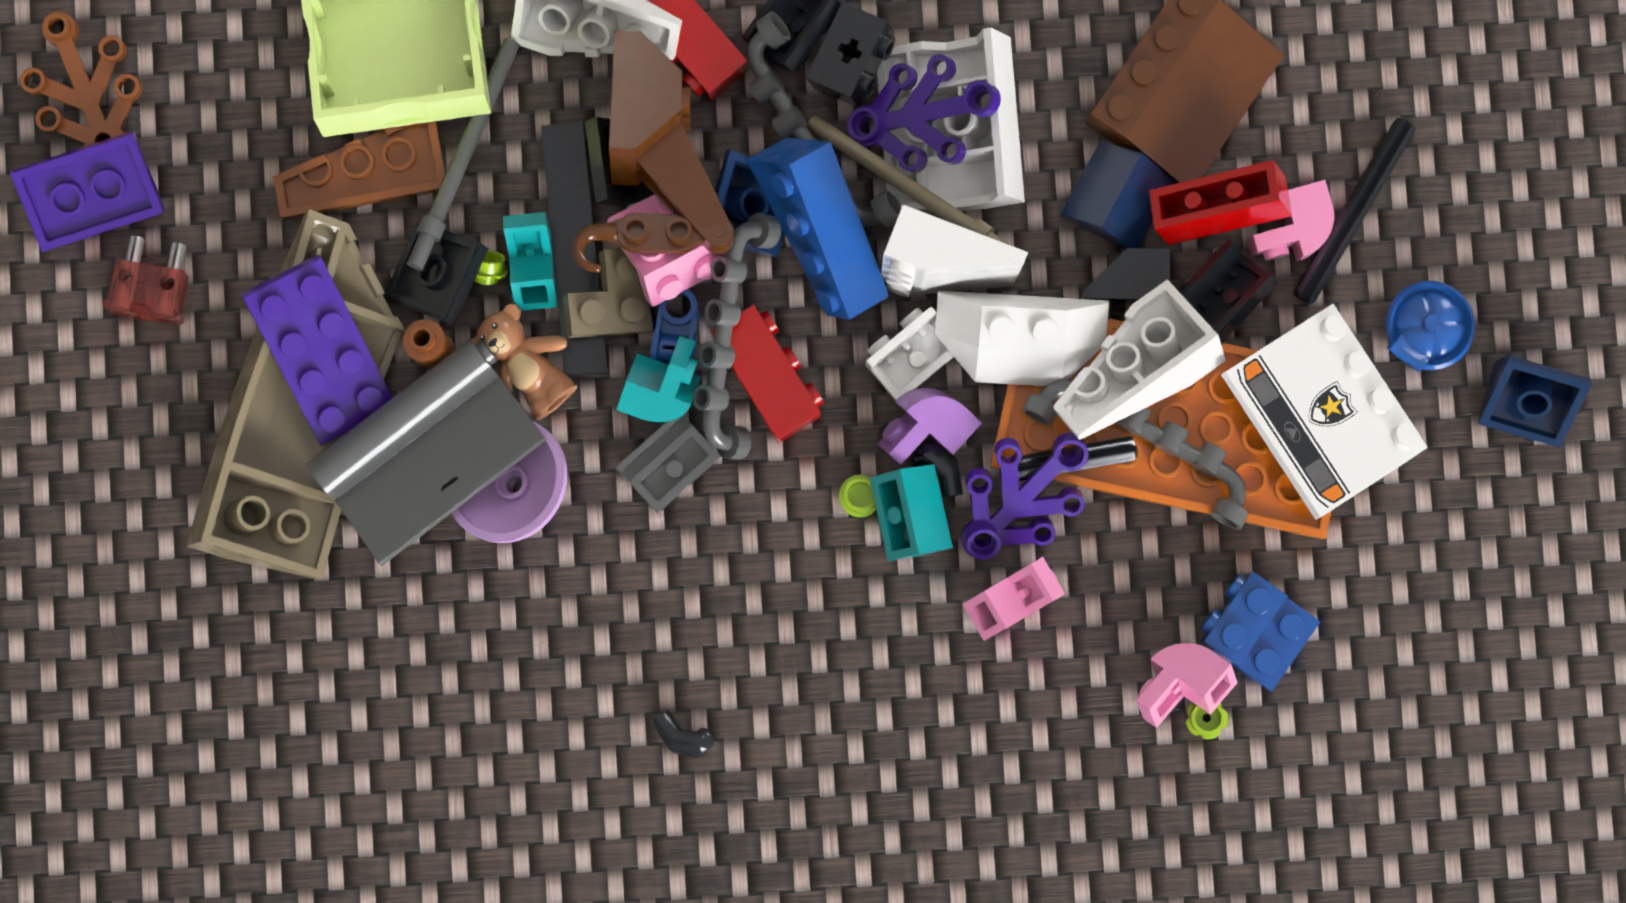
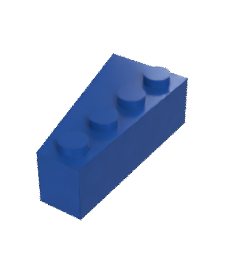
[746,138,889,320]

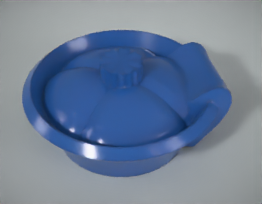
[1385,281,1475,372]

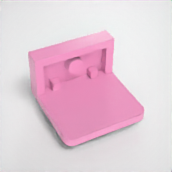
[607,194,724,307]

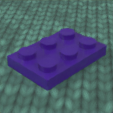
[10,131,165,252]

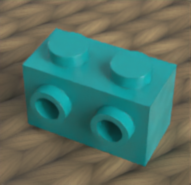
[870,464,953,561]

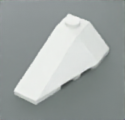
[510,0,682,60]
[1053,279,1226,440]

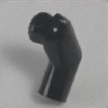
[913,442,963,498]
[651,710,714,758]

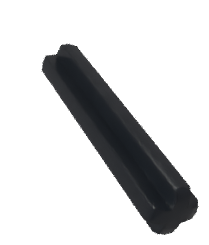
[1018,436,1137,481]

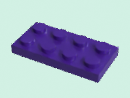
[241,254,393,446]

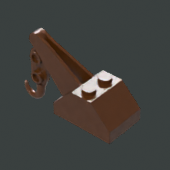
[571,30,734,272]

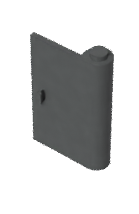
[306,339,547,566]

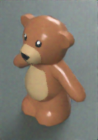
[471,303,577,420]

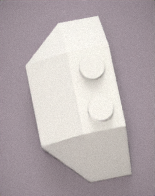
[935,291,1109,386]

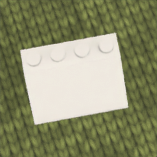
[881,205,1028,297]

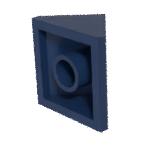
[1060,141,1174,250]
[715,150,784,257]
[1478,355,1592,448]

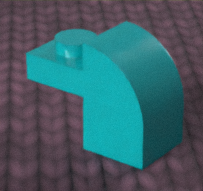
[503,212,558,311]
[616,336,701,422]

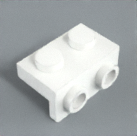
[865,306,954,401]

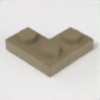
[563,249,653,338]

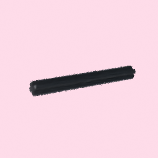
[1294,118,1415,305]

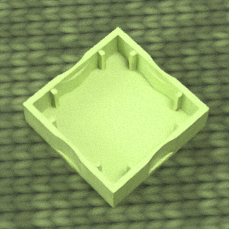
[301,0,491,137]

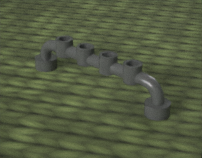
[747,11,902,228]
[693,213,781,460]
[1021,380,1249,530]

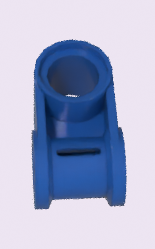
[650,289,699,363]

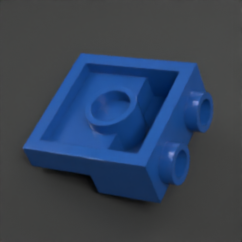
[1200,571,1321,692]

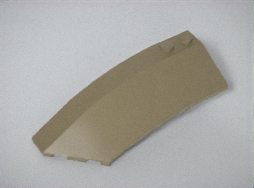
[186,209,405,580]

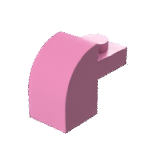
[1247,180,1334,262]
[962,557,1065,641]
[1136,643,1237,728]

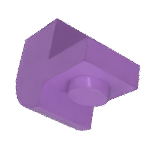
[877,388,982,465]

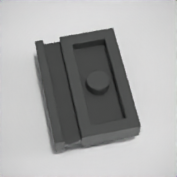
[616,415,721,514]

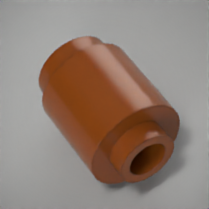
[403,319,454,370]

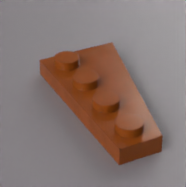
[273,121,446,220]

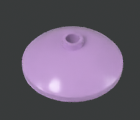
[446,421,567,543]

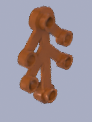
[20,11,143,146]

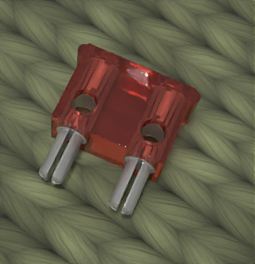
[102,235,189,326]

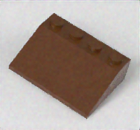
[1086,0,1284,184]

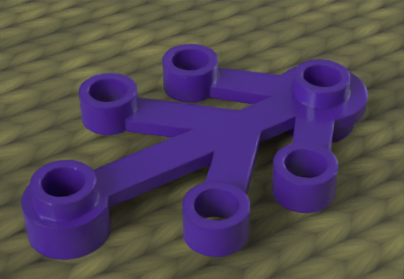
[847,54,1001,173]
[961,432,1089,560]

